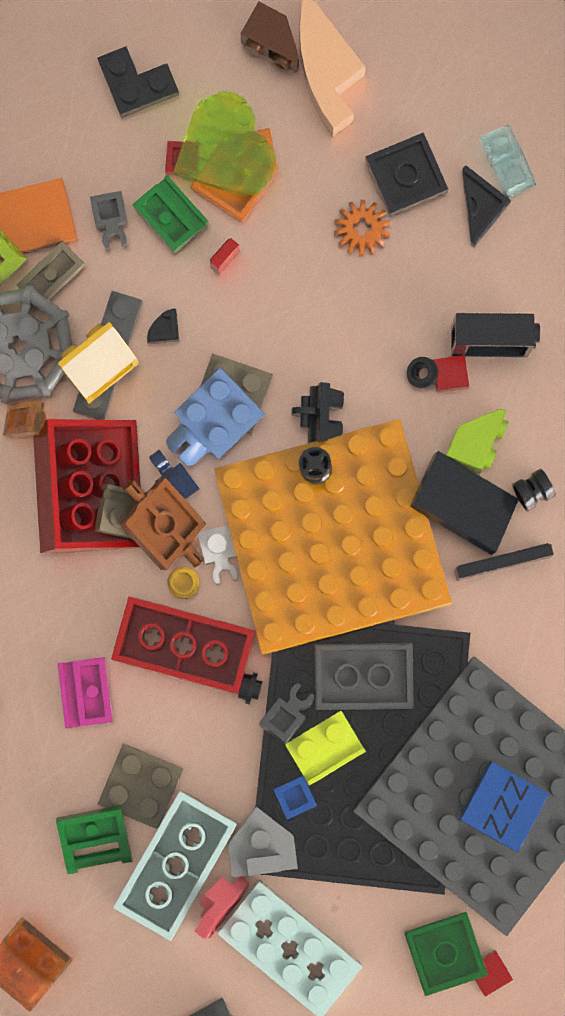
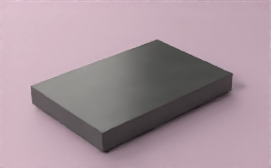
[314,643,414,710]

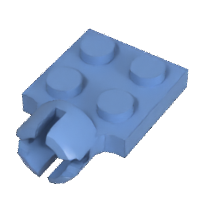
[166,367,265,466]

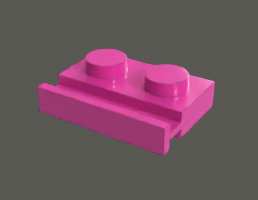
[57,657,113,728]

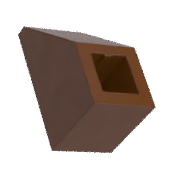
[240,1,299,72]

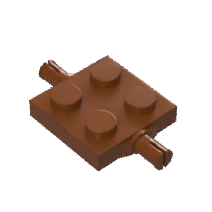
[119,478,206,570]

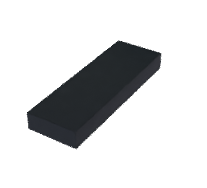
[454,543,554,581]

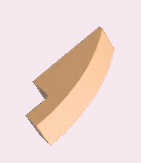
[299,0,365,137]

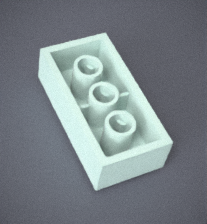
[113,791,238,941]
[217,880,363,1016]

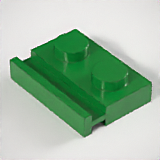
[132,175,209,254]

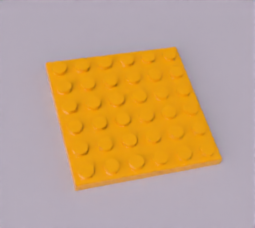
[214,419,452,655]

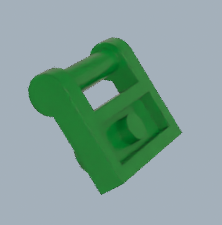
[56,805,133,874]

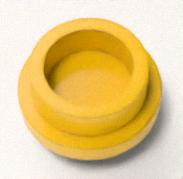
[167,566,200,599]

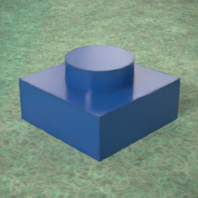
[273,776,317,820]

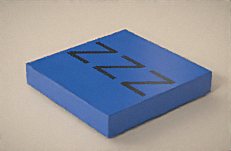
[459,761,549,852]

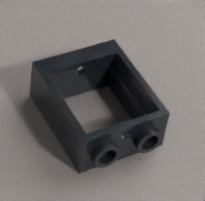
[451,313,540,358]

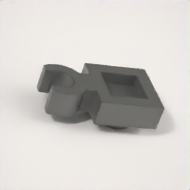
[90,191,128,250]
[259,683,315,745]

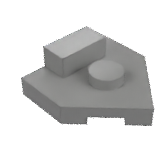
[228,807,298,877]

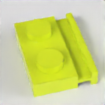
[285,711,366,786]

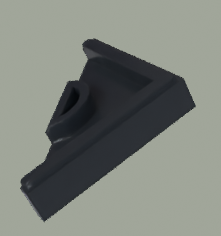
[462,165,511,248]

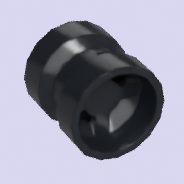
[512,468,556,512]

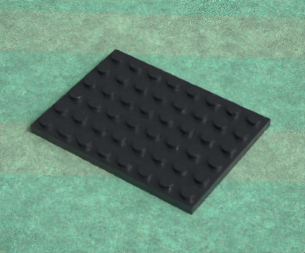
[255,623,471,895]

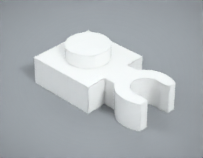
[198,525,237,585]

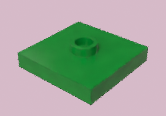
[404,912,488,996]

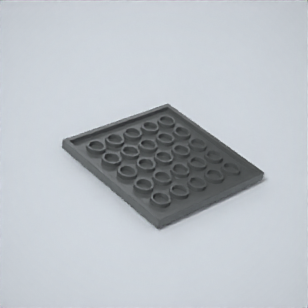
[352,657,565,936]

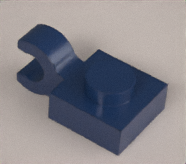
[149,450,200,500]

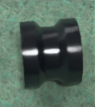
[299,447,332,485]

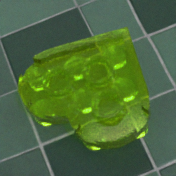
[174,91,276,195]

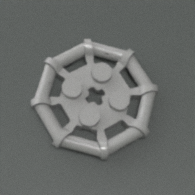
[0,285,72,405]

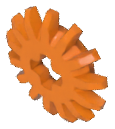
[334,200,390,256]

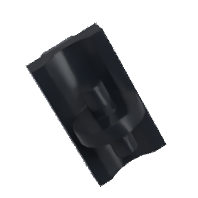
[291,382,344,443]

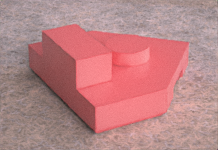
[194,876,249,939]

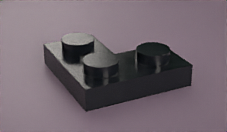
[97,46,179,118]

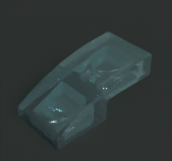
[479,124,537,198]

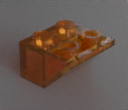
[0,916,73,1012]

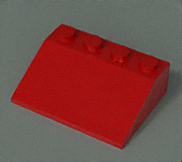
[33,419,141,553]

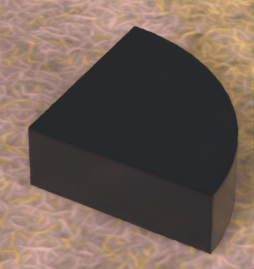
[147,308,179,345]

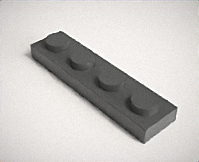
[73,291,143,420]

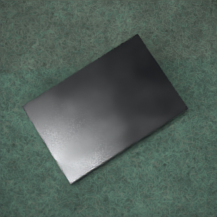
[410,451,519,555]

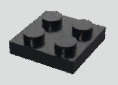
[365,132,449,216]

